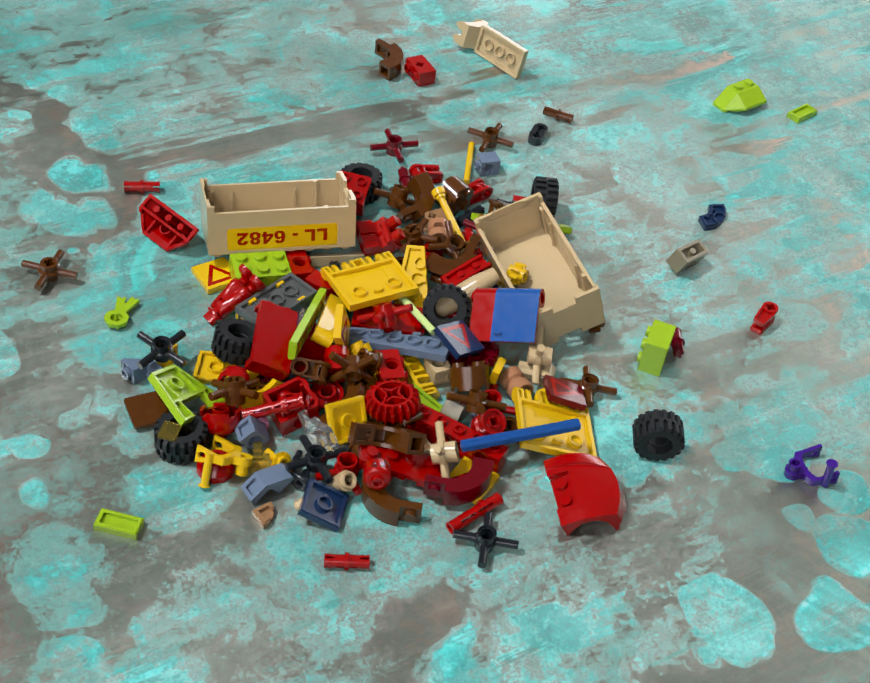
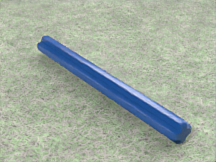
[460,418,581,452]

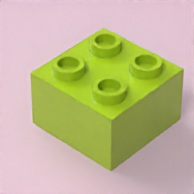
[636,319,676,377]

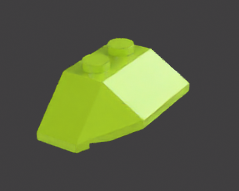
[712,78,767,112]

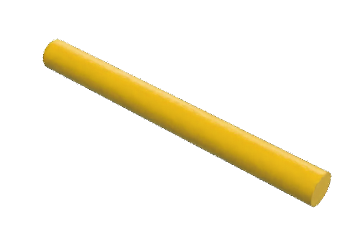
[463,141,475,185]

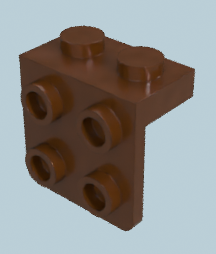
[124,390,169,430]

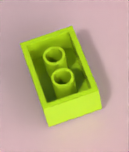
[228,251,292,294]

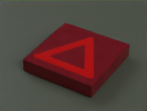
[543,374,587,411]

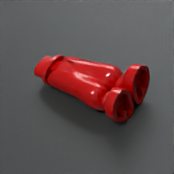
[203,263,266,326]

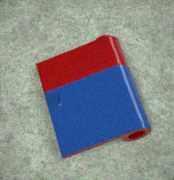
[470,288,545,343]

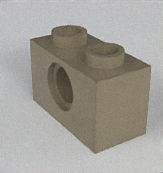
[666,239,709,274]

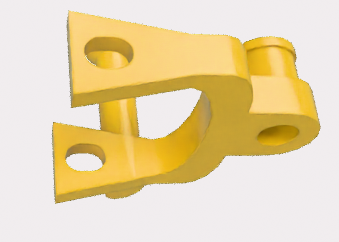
[194,435,253,488]

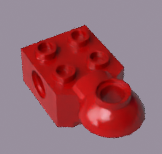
[262,376,344,437]

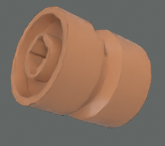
[427,217,448,243]
[498,366,534,402]

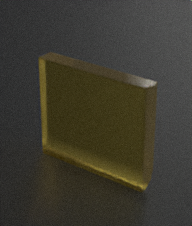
[157,420,182,441]

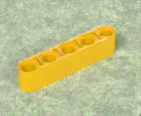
[311,294,346,348]

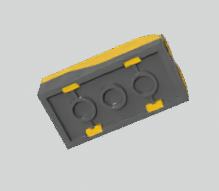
[235,272,317,324]

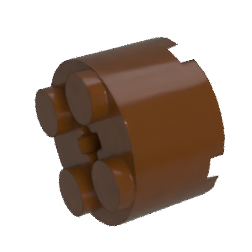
[435,176,474,216]
[449,361,490,392]

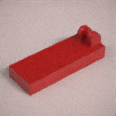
[440,253,492,286]

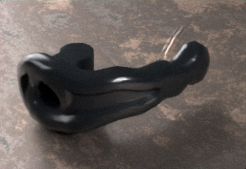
[290,450,311,492]

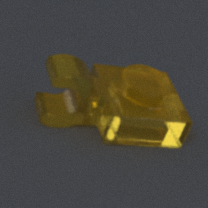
[249,442,271,476]

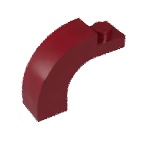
[423,457,494,506]

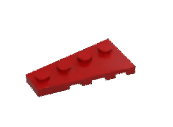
[358,445,441,488]

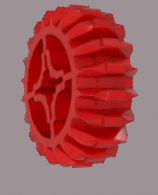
[365,379,421,425]

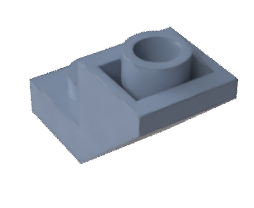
[121,358,162,385]
[241,463,294,504]

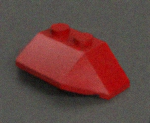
[139,193,199,252]

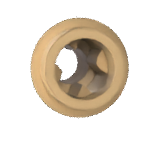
[327,470,357,491]

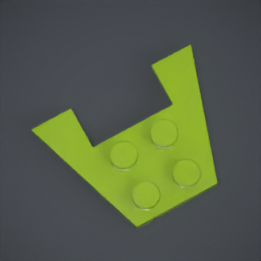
[147,364,225,426]

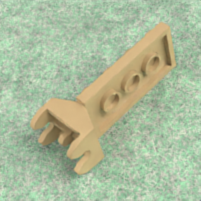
[453,19,529,79]

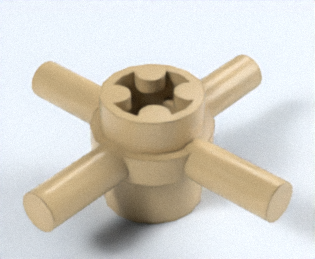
[527,326,553,385]
[430,421,459,478]

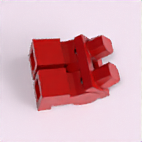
[356,215,406,257]

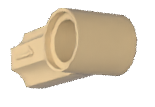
[518,361,556,388]

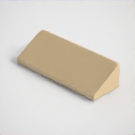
[308,252,365,267]

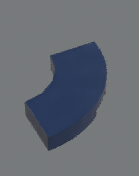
[698,204,726,231]

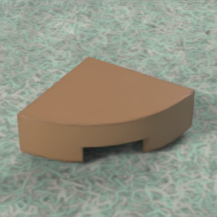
[252,501,274,530]

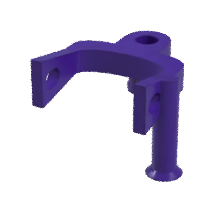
[783,444,840,488]

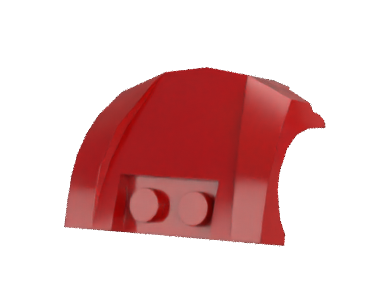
[543,453,626,535]

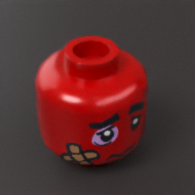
[363,458,391,490]

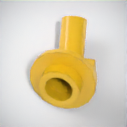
[263,448,291,466]

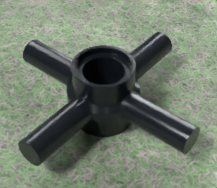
[137,330,187,369]
[285,435,347,484]
[453,511,519,568]

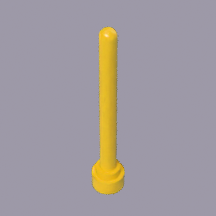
[431,186,465,249]

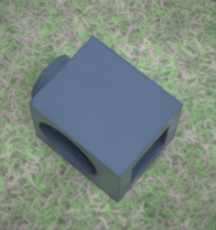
[474,151,501,176]
[235,415,270,451]

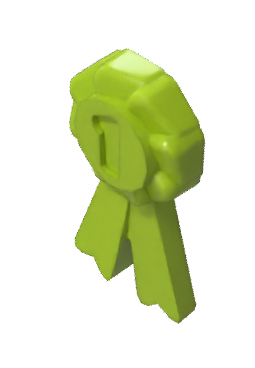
[104,297,140,329]

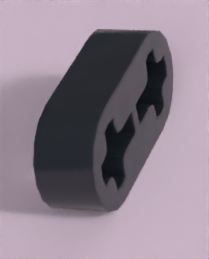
[528,123,548,146]

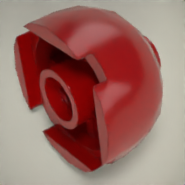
[200,402,242,438]

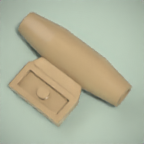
[435,267,501,329]

